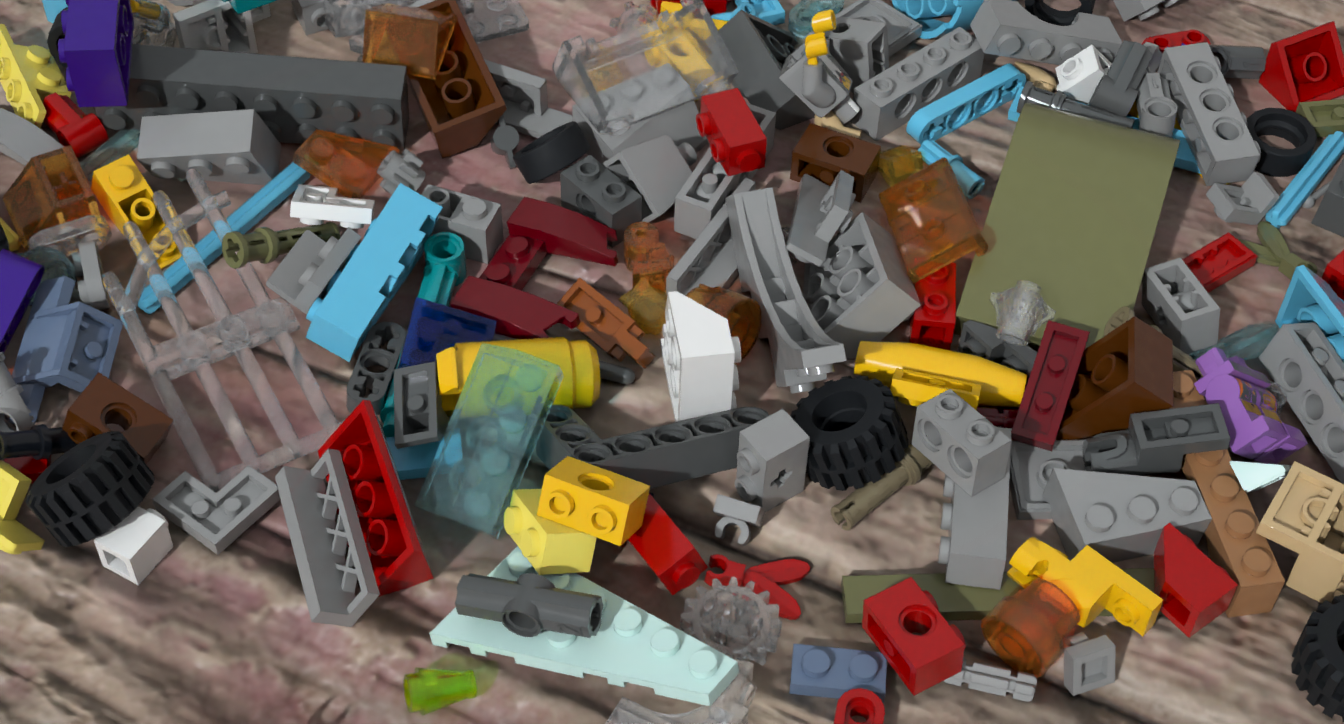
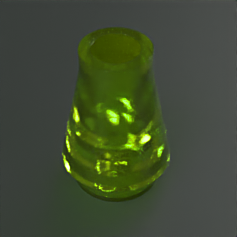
[403,668,477,716]

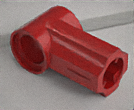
[43,92,109,159]

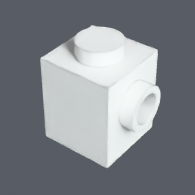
[1055,45,1112,105]
[94,506,174,586]

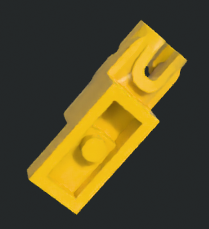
[1007,537,1163,636]

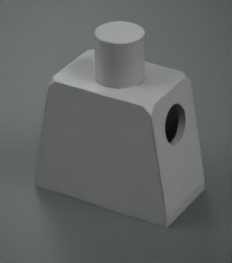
[808,17,889,93]
[602,135,697,226]

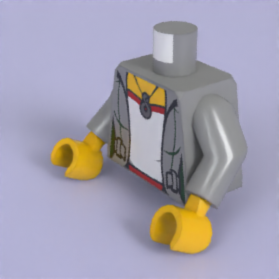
[779,10,860,124]

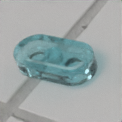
[788,0,844,39]

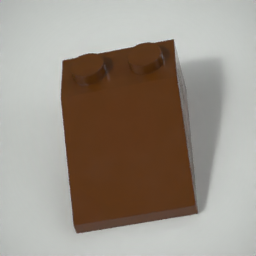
[1056,316,1174,440]

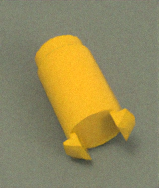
[436,337,601,420]

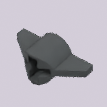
[491,115,519,169]

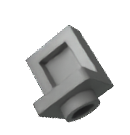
[1206,172,1279,225]

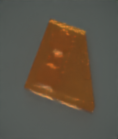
[292,129,400,199]

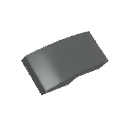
[958,320,1037,392]

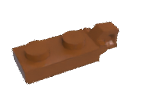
[557,277,656,369]

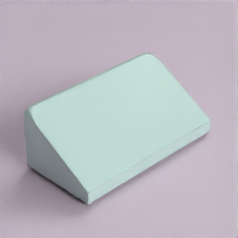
[1229,461,1292,492]

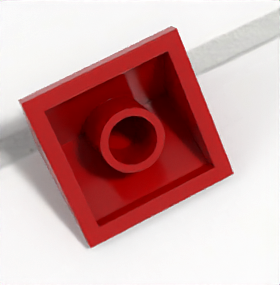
[1259,21,1344,112]

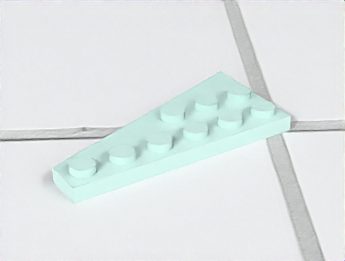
[429,546,739,706]

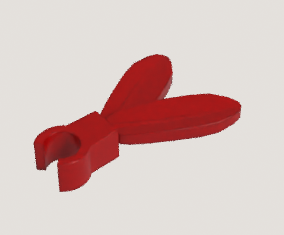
[704,554,810,620]

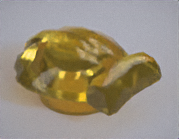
[618,277,668,335]

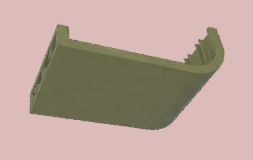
[954,102,1180,352]

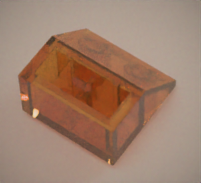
[2,145,104,255]

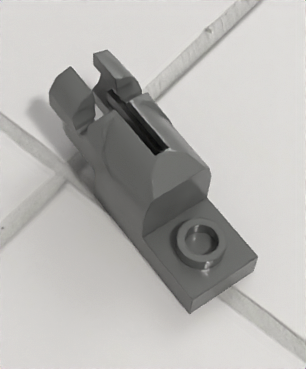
[1083,403,1230,476]

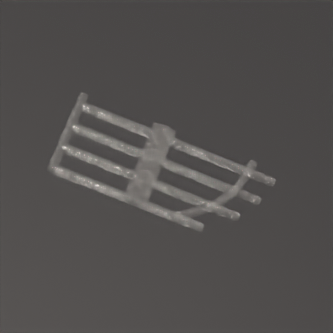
[102,169,345,492]

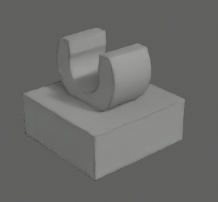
[713,494,766,546]
[1064,632,1116,696]

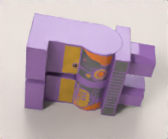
[1194,347,1308,464]

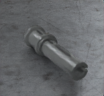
[1017,81,1135,128]

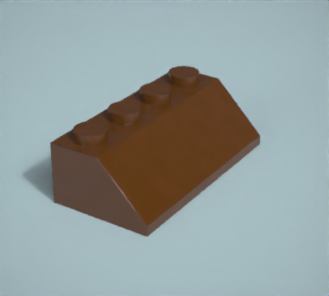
[383,0,507,159]

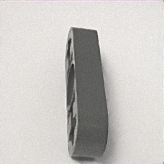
[346,322,406,416]

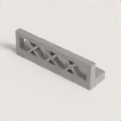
[666,177,756,310]
[275,448,380,627]

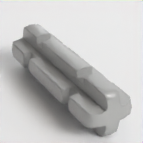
[944,658,1037,702]

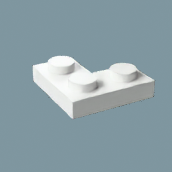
[290,184,375,229]

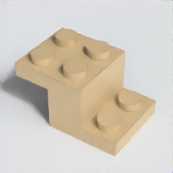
[1256,461,1344,603]

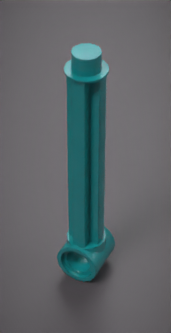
[380,232,467,437]

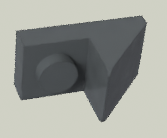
[394,361,451,449]

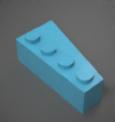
[306,183,443,362]

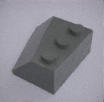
[709,10,815,130]

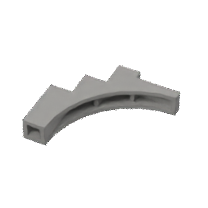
[725,187,847,394]

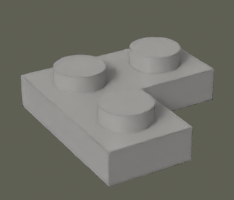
[152,465,281,555]

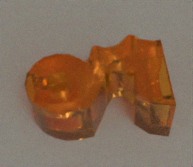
[624,222,674,300]

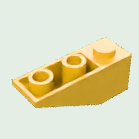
[91,154,190,272]

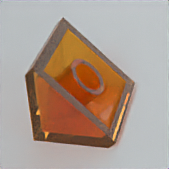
[362,3,458,79]

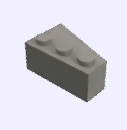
[137,109,281,185]
[1042,468,1212,563]

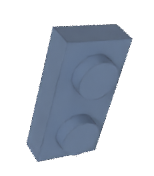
[789,643,887,703]

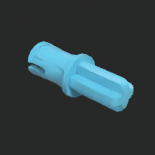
[917,140,985,199]

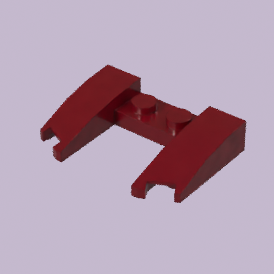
[450,197,618,339]

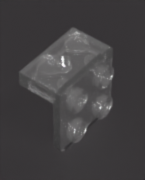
[457,0,529,44]

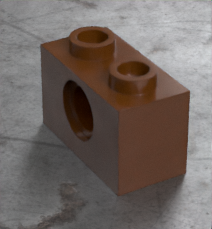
[790,123,881,203]
[62,372,174,464]

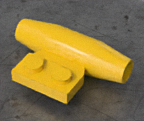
[854,341,1027,411]

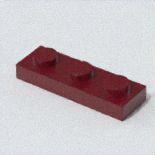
[1011,320,1090,452]

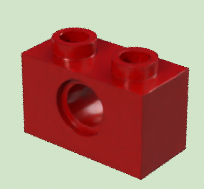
[862,577,966,696]

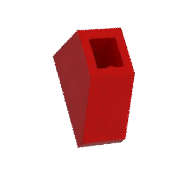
[1154,523,1238,638]

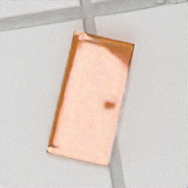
[878,157,988,284]

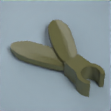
[1238,221,1318,281]

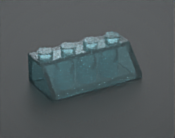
[414,343,564,539]

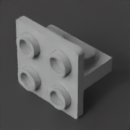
[266,227,362,315]

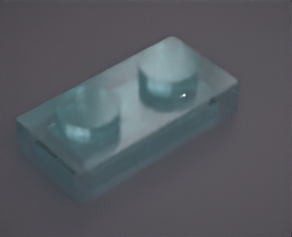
[1189,324,1279,360]

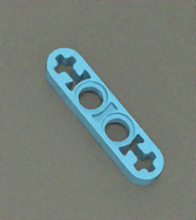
[906,64,1026,144]

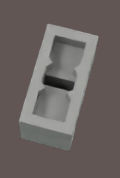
[911,389,1012,497]

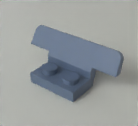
[4,276,124,424]

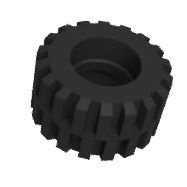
[790,375,908,491]
[25,431,155,547]
[1291,595,1344,723]

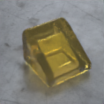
[878,145,925,189]

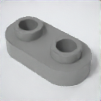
[72,240,110,310]

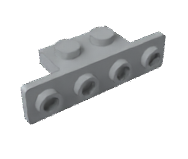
[484,59,573,138]
[786,170,856,267]

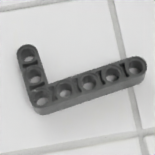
[535,405,769,489]

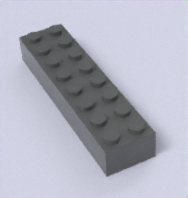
[95,44,409,152]

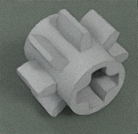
[377,148,426,195]

